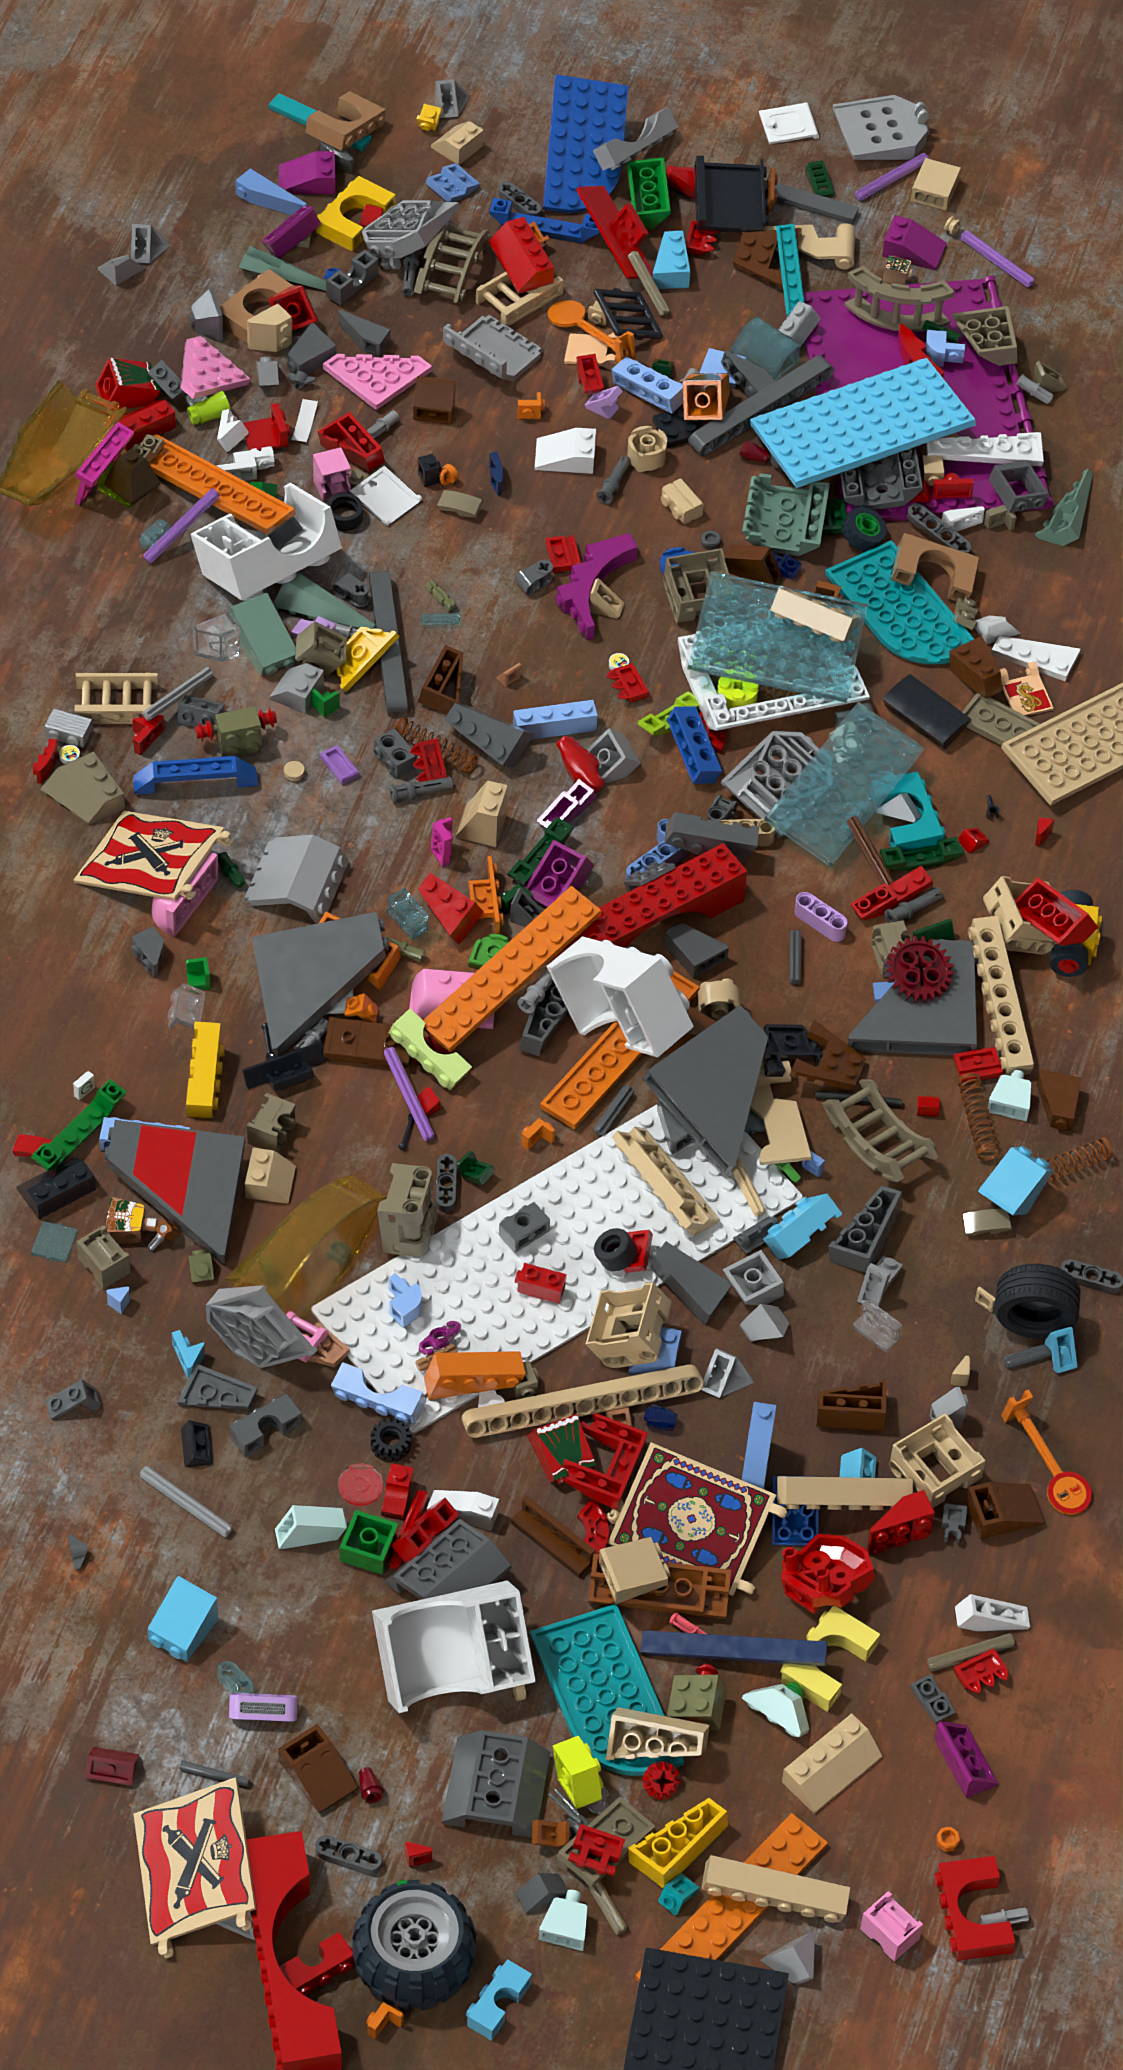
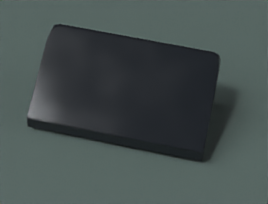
[181,1420,212,1467]

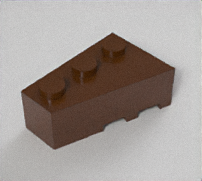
[949,636,1002,699]
[418,645,463,715]
[816,1379,886,1431]

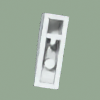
[427,1490,499,1531]
[955,1594,1030,1631]

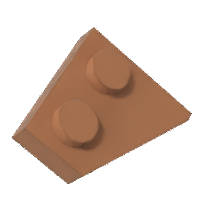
[305,1322,350,1367]

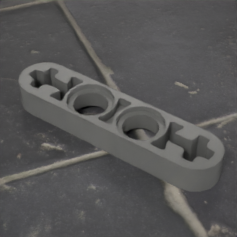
[907,503,971,554]

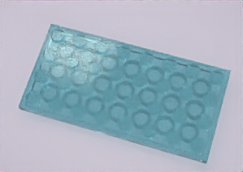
[764,702,925,867]

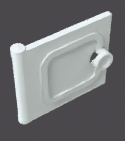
[759,102,819,145]
[350,466,422,526]

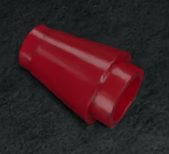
[739,441,769,463]
[359,1767,384,1804]

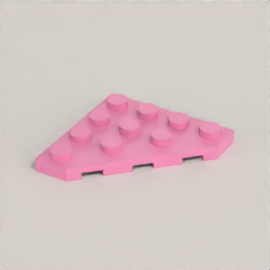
[181,336,250,399]
[323,354,432,410]

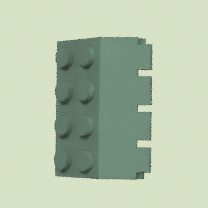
[742,473,830,556]

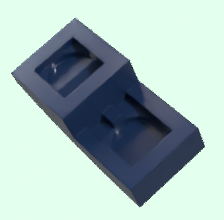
[489,451,503,496]

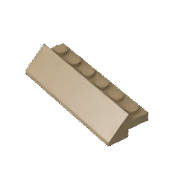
[612,1127,720,1237]

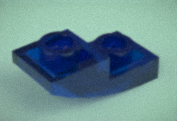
[773,552,802,579]

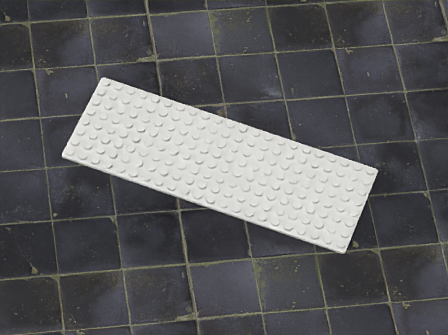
[311,1105,802,1434]

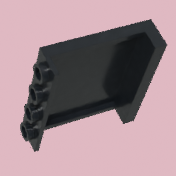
[694,155,769,232]

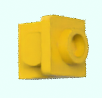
[416,104,442,131]

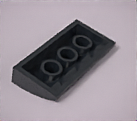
[882,674,971,750]

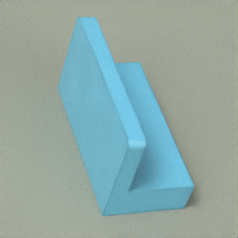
[840,1448,877,1478]

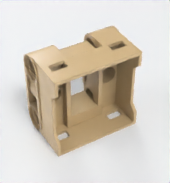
[983,876,1057,954]
[586,1282,673,1368]
[889,1413,985,1508]

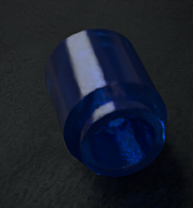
[643,1404,678,1432]

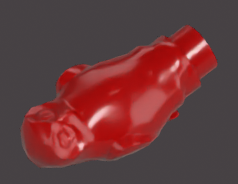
[665,165,695,199]
[556,736,605,794]

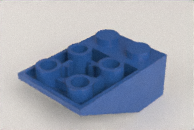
[771,1476,818,1545]

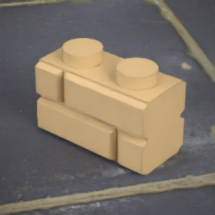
[661,478,704,525]

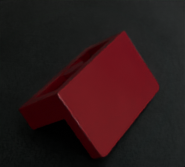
[85,1747,139,1786]

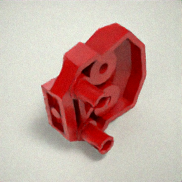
[781,1534,875,1614]

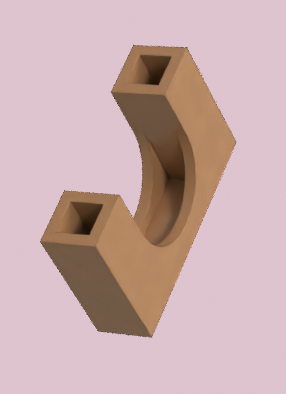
[305,91,386,151]
[219,269,293,344]
[891,533,979,601]

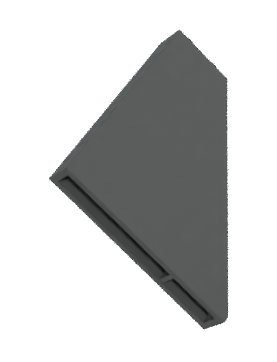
[252,912,389,1057]
[848,939,977,1056]
[642,1005,768,1177]

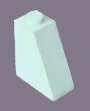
[275,1505,347,1549]

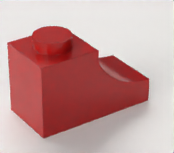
[381,1463,414,1520]

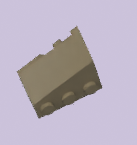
[40,752,125,825]

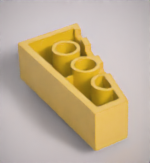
[186,1022,225,1118]
[628,1798,728,1889]

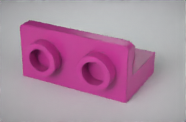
[431,817,453,867]

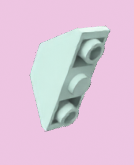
[742,1684,809,1737]

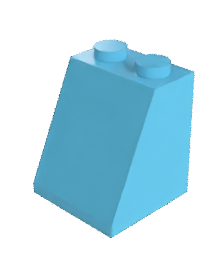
[978,1146,1054,1215]
[148,1576,218,1662]

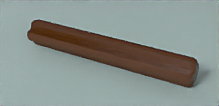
[847,816,894,885]

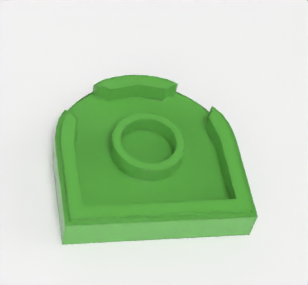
[468,934,510,969]

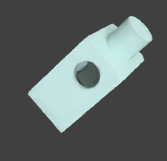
[988,1070,1031,1122]
[539,1890,587,1951]

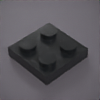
[652,408,700,448]

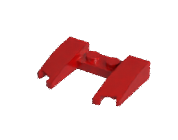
[563,1413,648,1510]

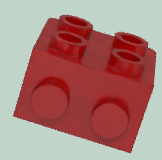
[243,403,291,451]

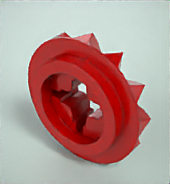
[643,1761,681,1800]

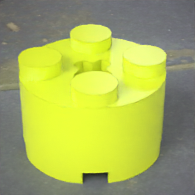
[717,667,759,712]

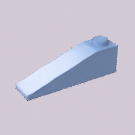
[235,169,307,215]

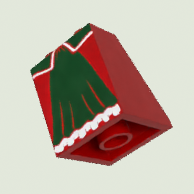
[95,358,161,413]
[527,1414,596,1484]

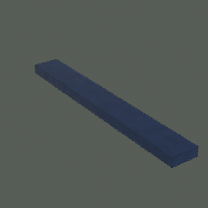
[640,1630,828,1666]

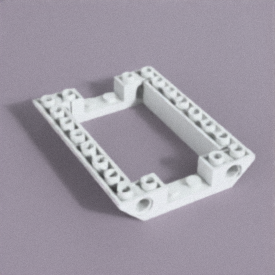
[678,607,870,731]

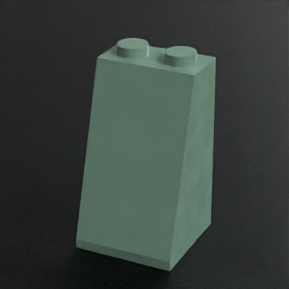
[227,593,297,676]

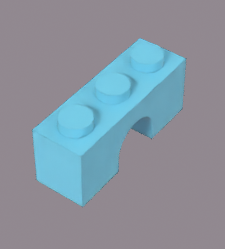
[466,1959,532,2041]

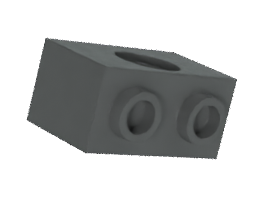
[499,1202,550,1253]

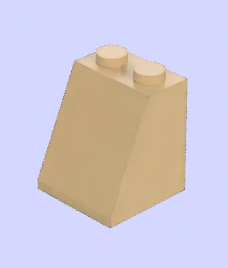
[456,781,508,847]
[599,1537,670,1604]

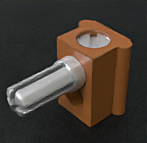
[148,1219,181,1251]

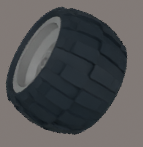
[352,1880,477,2011]

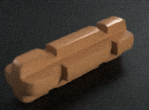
[415,1344,458,1371]

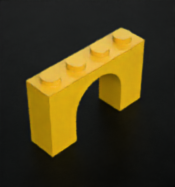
[315,176,396,252]

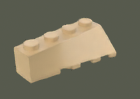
[770,587,860,643]
[606,1707,710,1760]

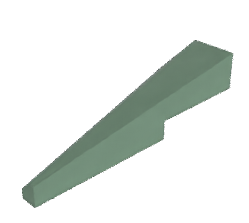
[239,245,326,291]
[1035,469,1093,546]
[273,571,376,629]

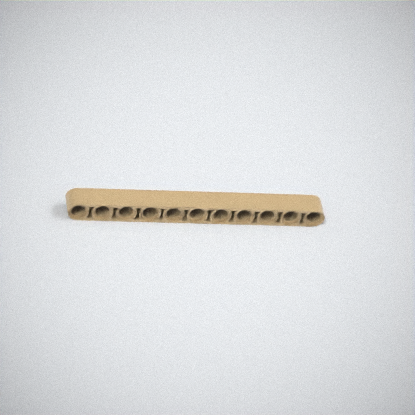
[461,1365,704,1438]

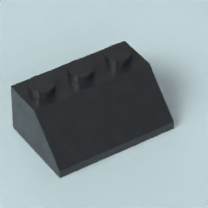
[16,1157,96,1220]

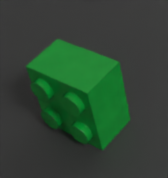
[339,1510,399,1575]

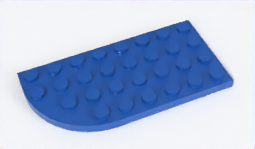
[542,74,628,213]

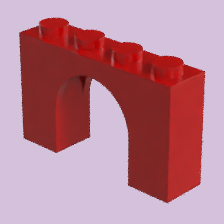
[934,1856,1015,1961]

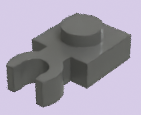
[942,1503,967,1544]

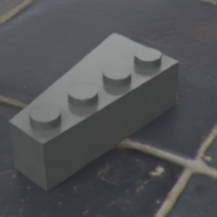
[444,703,535,767]
[665,812,759,865]
[519,970,569,1056]
[828,1186,903,1273]

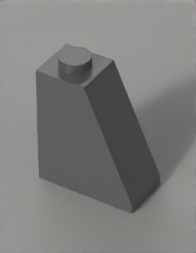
[287,323,336,374]
[664,923,729,978]
[657,1098,695,1155]

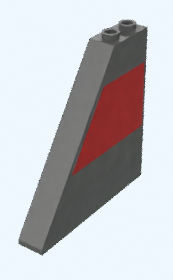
[104,1120,245,1264]

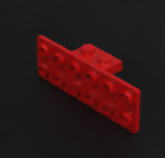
[576,186,653,279]

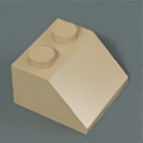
[431,121,484,165]
[247,304,292,352]
[245,1148,296,1204]

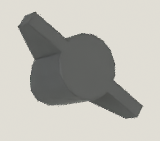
[287,371,316,390]
[67,1534,87,1570]

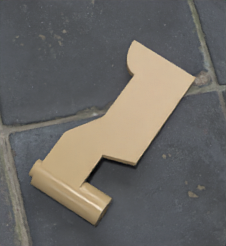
[742,224,855,269]
[750,1061,812,1165]

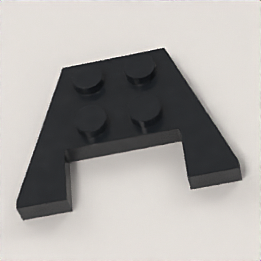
[763,1024,823,1077]

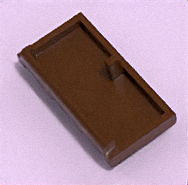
[323,1017,410,1068]

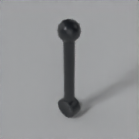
[261,1023,274,1060]
[398,1113,415,1150]

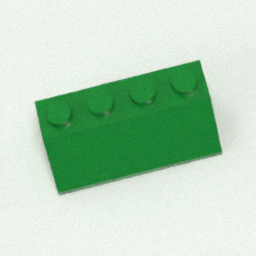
[627,157,671,230]

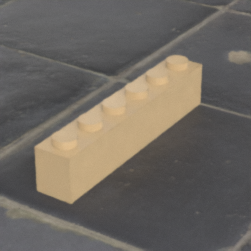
[777,1476,913,1510]
[701,1855,850,1923]

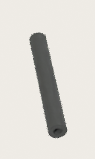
[179,1760,250,1788]

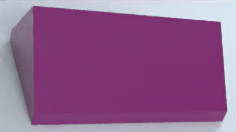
[261,205,321,259]
[934,1721,999,1798]

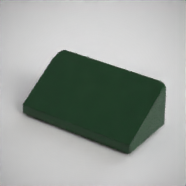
[912,919,955,954]

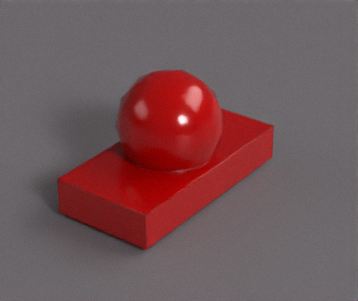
[932,473,974,499]

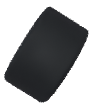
[594,1228,637,1271]

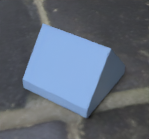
[107,1287,130,1314]

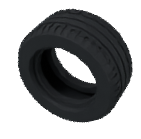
[994,1264,1081,1339]

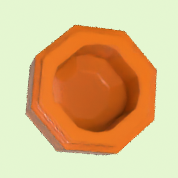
[936,1827,960,1852]

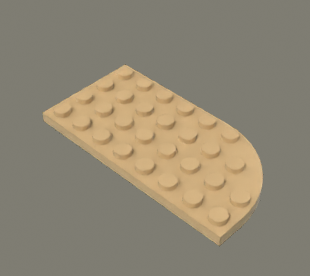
[1001,683,1123,806]

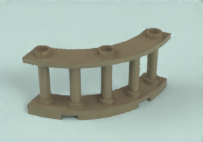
[414,220,492,303]
[844,266,955,332]
[822,1079,938,1182]

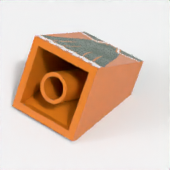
[683,373,730,420]

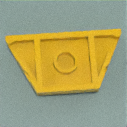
[336,627,400,692]

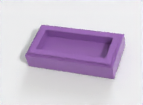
[320,745,359,785]

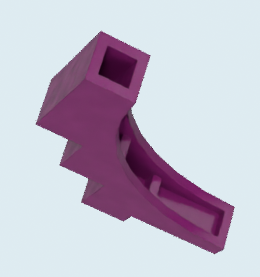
[555,533,637,640]

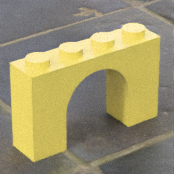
[780,1605,880,1712]

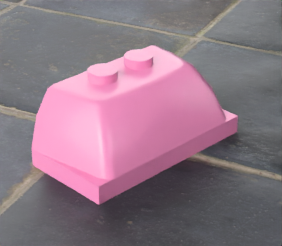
[152,851,218,938]
[409,969,495,1029]

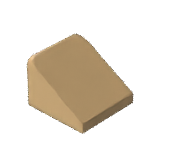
[975,1286,995,1313]
[950,1356,970,1386]

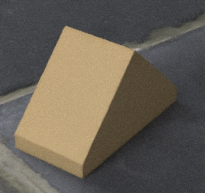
[590,578,624,619]

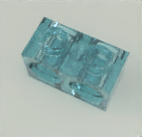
[387,888,429,940]

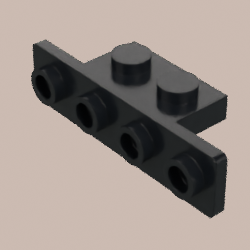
[242,1042,326,1091]

